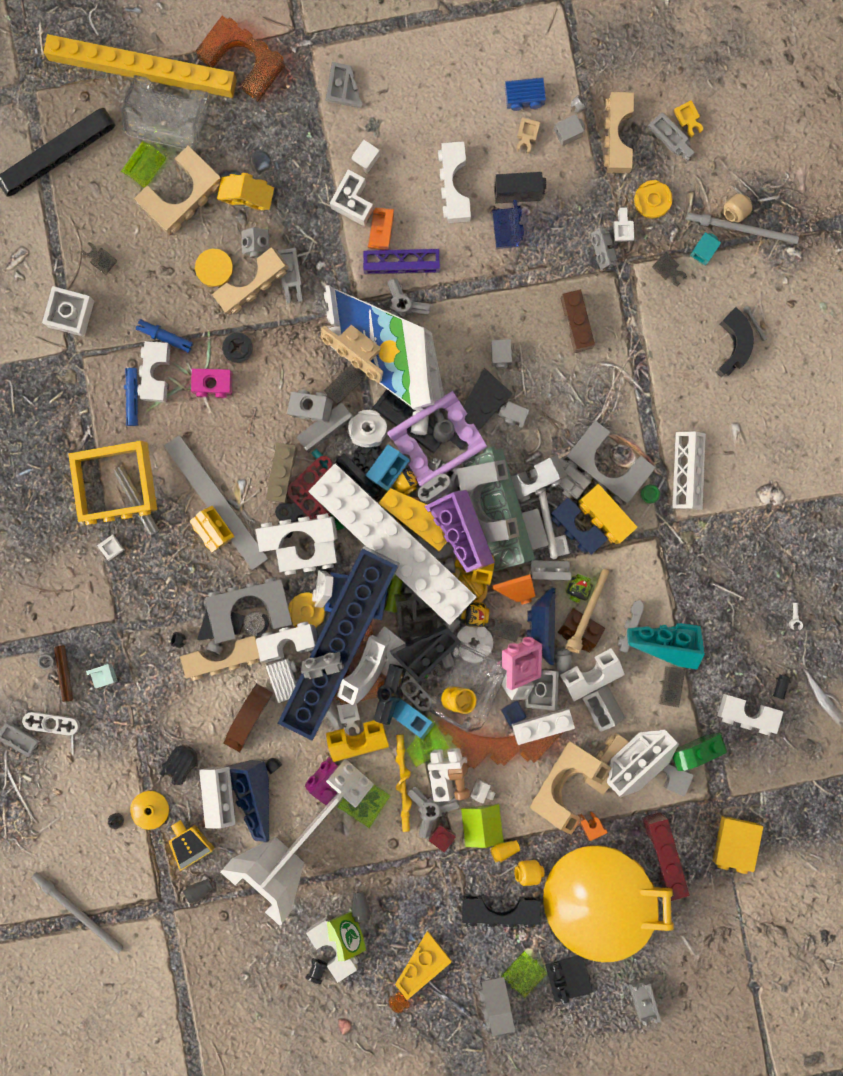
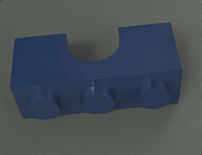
[550,497,608,555]

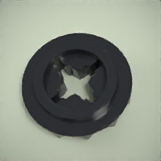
[222,332,253,363]
[353,446,382,472]

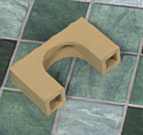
[134,146,221,235]
[529,741,612,835]

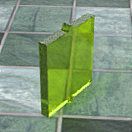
[501,951,547,998]

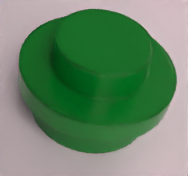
[641,484,660,504]

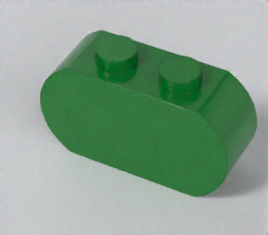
[673,733,727,771]

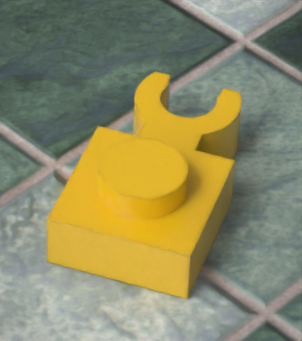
[674,100,703,138]

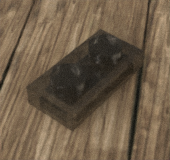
[324,364,365,405]
[659,666,685,708]

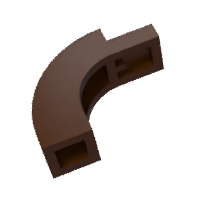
[223,683,273,753]

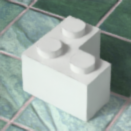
[330,170,373,227]

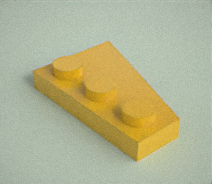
[395,931,452,1000]

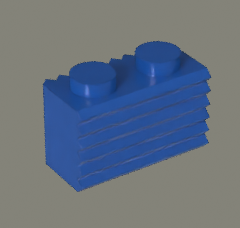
[505,77,546,111]

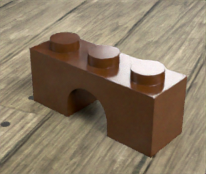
[560,289,595,353]

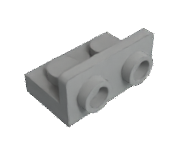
[531,560,571,580]

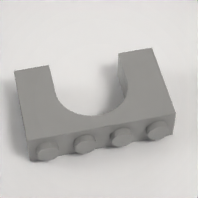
[565,420,656,505]
[456,460,520,543]
[205,577,292,644]

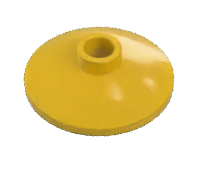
[130,791,169,830]

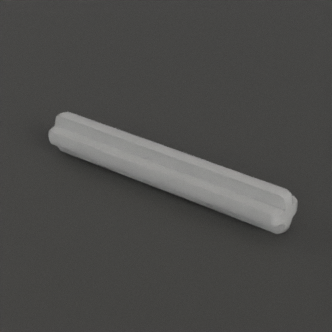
[114,466,159,535]

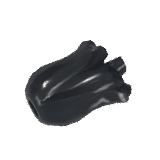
[160,745,198,785]

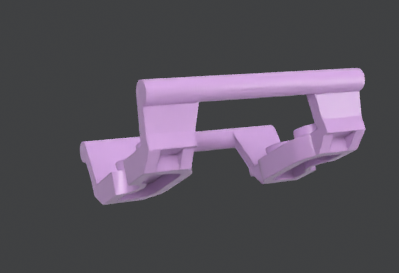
[387,391,487,486]

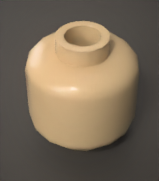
[724,194,752,223]

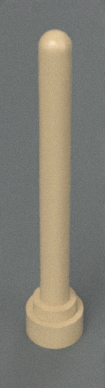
[565,569,609,653]

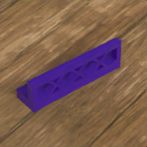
[363,249,440,274]

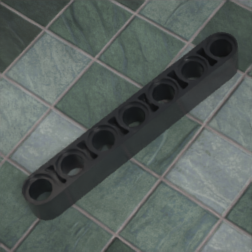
[0,108,116,197]

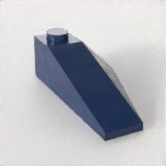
[225,760,269,842]

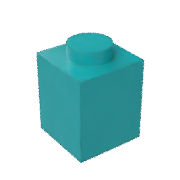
[689,232,721,266]

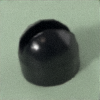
[170,631,187,648]
[266,758,282,775]
[108,813,124,829]

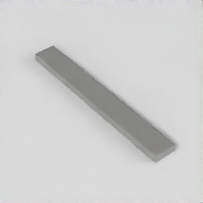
[164,435,268,570]

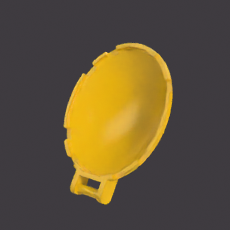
[543,845,674,962]

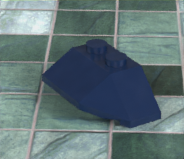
[527,588,556,665]

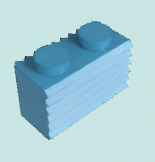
[366,444,410,491]

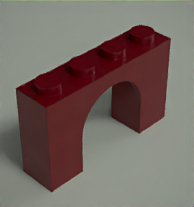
[642,812,690,901]

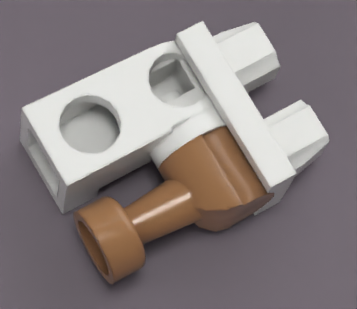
[427,748,470,802]

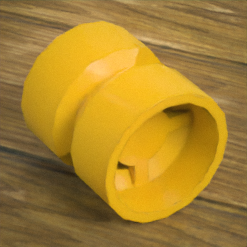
[441,686,477,714]

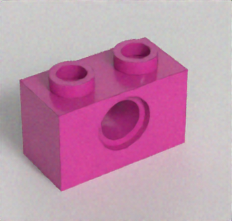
[191,368,233,398]

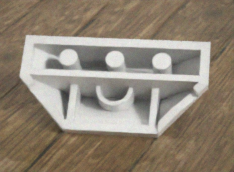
[607,730,679,798]

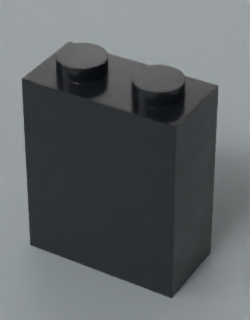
[494,172,546,204]

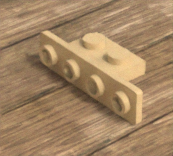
[320,325,383,383]

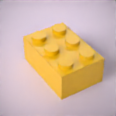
[577,484,638,544]

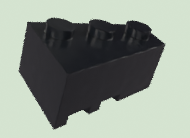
[390,625,461,683]

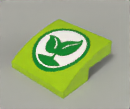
[327,912,366,961]

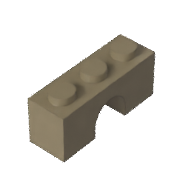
[266,442,297,503]

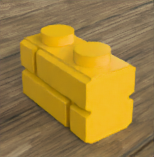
[190,505,235,552]

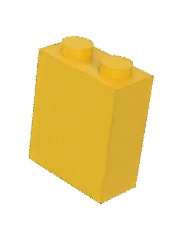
[712,816,763,874]

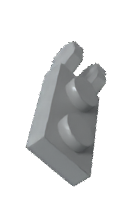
[277,248,303,303]
[617,601,644,653]

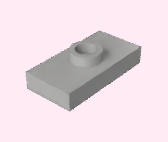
[0,721,41,758]

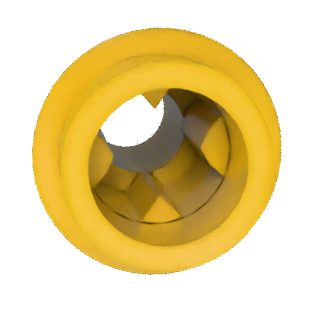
[490,840,520,863]

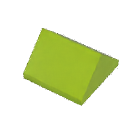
[461,804,504,848]

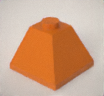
[491,574,536,605]

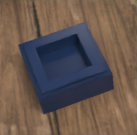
[500,700,526,727]

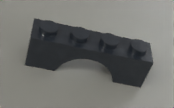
[462,896,541,928]

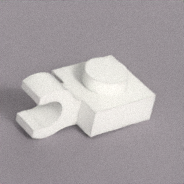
[613,208,634,242]

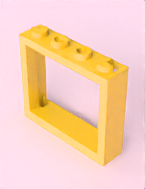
[68,441,157,525]

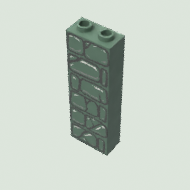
[463,447,535,571]

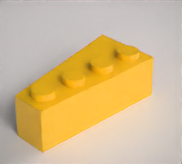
[378,488,447,552]

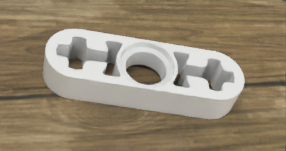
[22,712,80,735]

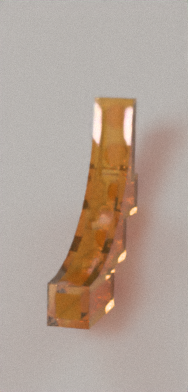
[437,716,564,769]

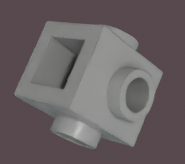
[241,227,269,258]

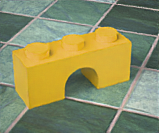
[325,720,389,762]

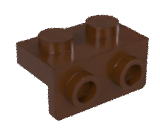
[558,608,605,653]

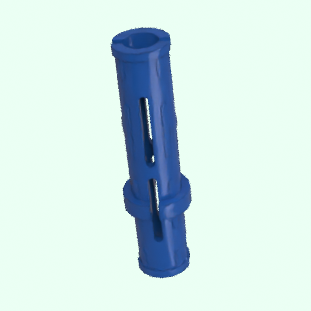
[136,319,193,353]
[124,368,138,426]

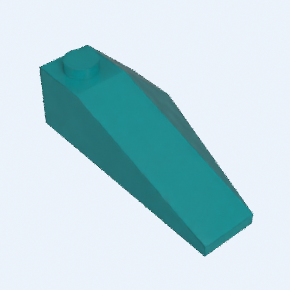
[627,623,705,670]

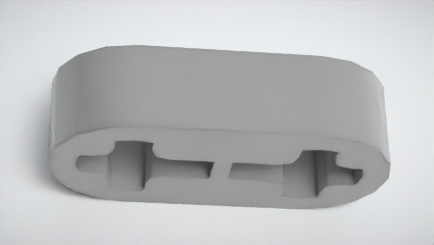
[418,474,453,504]

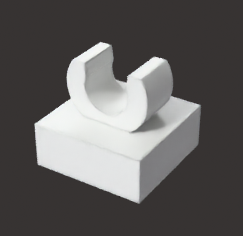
[470,778,495,803]

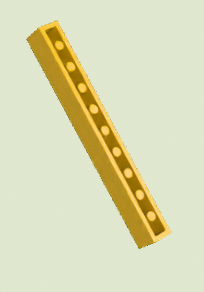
[43,34,237,98]

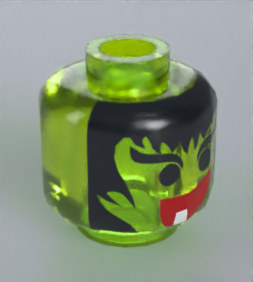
[565,574,593,603]

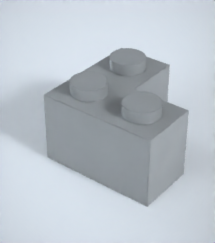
[479,977,515,1036]

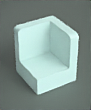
[86,663,118,688]

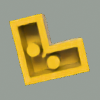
[217,173,274,211]

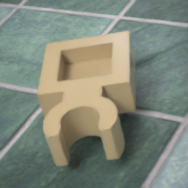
[517,118,540,154]

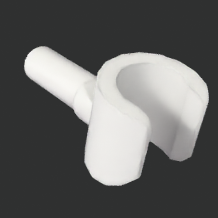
[789,603,803,630]

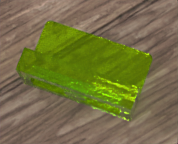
[120,141,166,188]

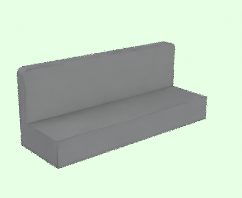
[297,403,353,453]

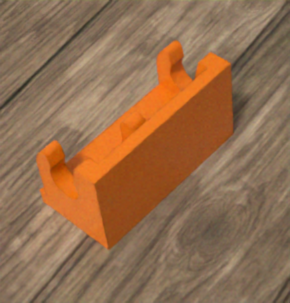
[368,208,394,250]
[578,811,608,841]

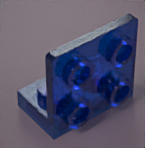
[492,200,524,249]

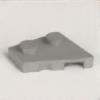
[325,62,362,109]

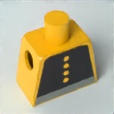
[169,820,215,871]

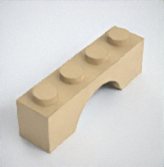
[604,92,634,173]
[212,247,289,314]
[180,635,260,681]

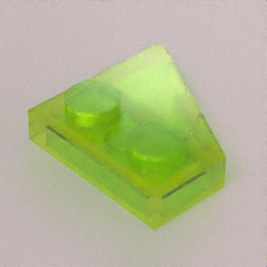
[406,715,449,768]

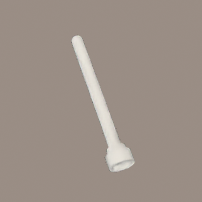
[530,469,558,559]

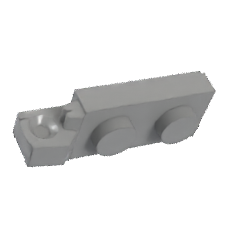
[648,113,695,161]

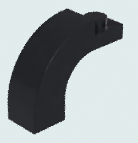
[716,307,754,377]

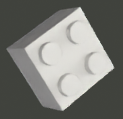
[42,286,94,337]

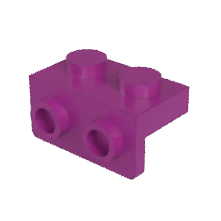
[305,757,339,805]

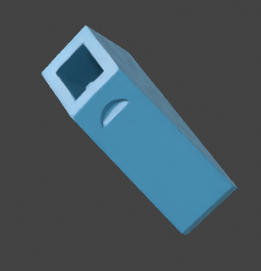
[392,699,434,740]

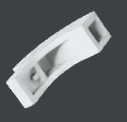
[337,635,389,705]

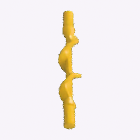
[395,734,412,832]

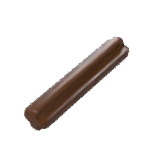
[54,645,73,702]

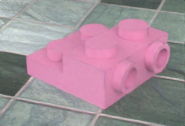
[502,637,542,690]

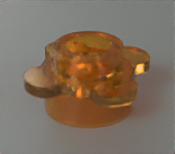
[389,992,410,1013]

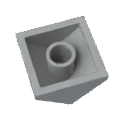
[525,670,559,711]

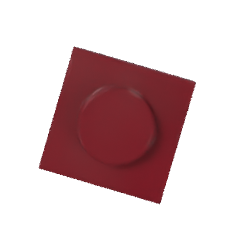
[429,822,456,853]

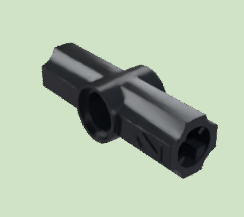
[374,664,406,725]

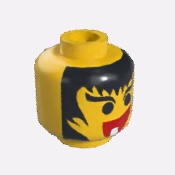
[392,468,418,495]
[461,602,489,627]

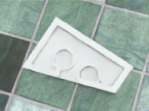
[312,570,333,608]

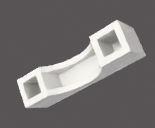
[438,142,471,223]
[255,513,338,552]

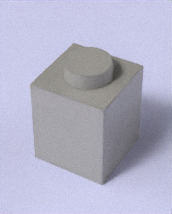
[554,114,585,146]
[491,339,512,369]

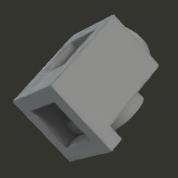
[499,401,529,430]

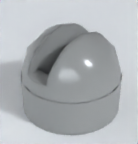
[571,95,587,113]
[206,640,223,656]
[38,653,54,670]

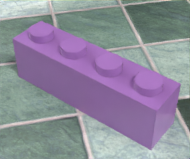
[425,490,495,572]

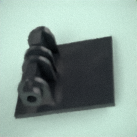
[545,955,593,1004]

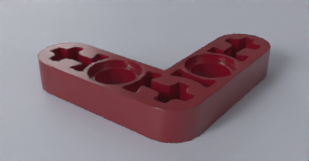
[287,456,333,519]

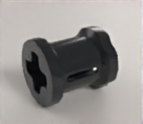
[305,958,327,984]

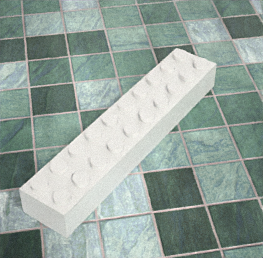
[308,464,476,625]

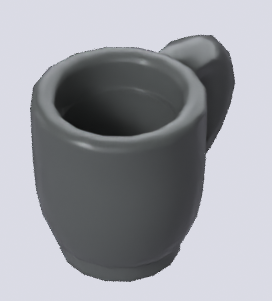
[433,410,455,443]

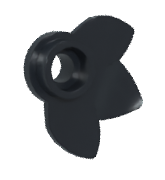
[275,501,309,538]

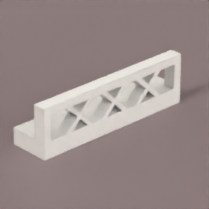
[673,432,706,510]

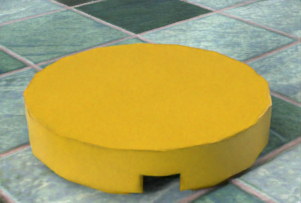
[634,180,673,219]
[195,248,233,287]
[288,593,326,628]

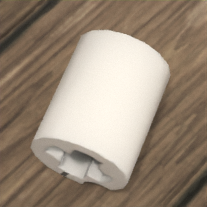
[411,411,429,435]

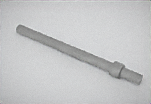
[686,212,799,244]
[31,872,123,954]

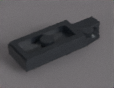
[334,453,381,499]

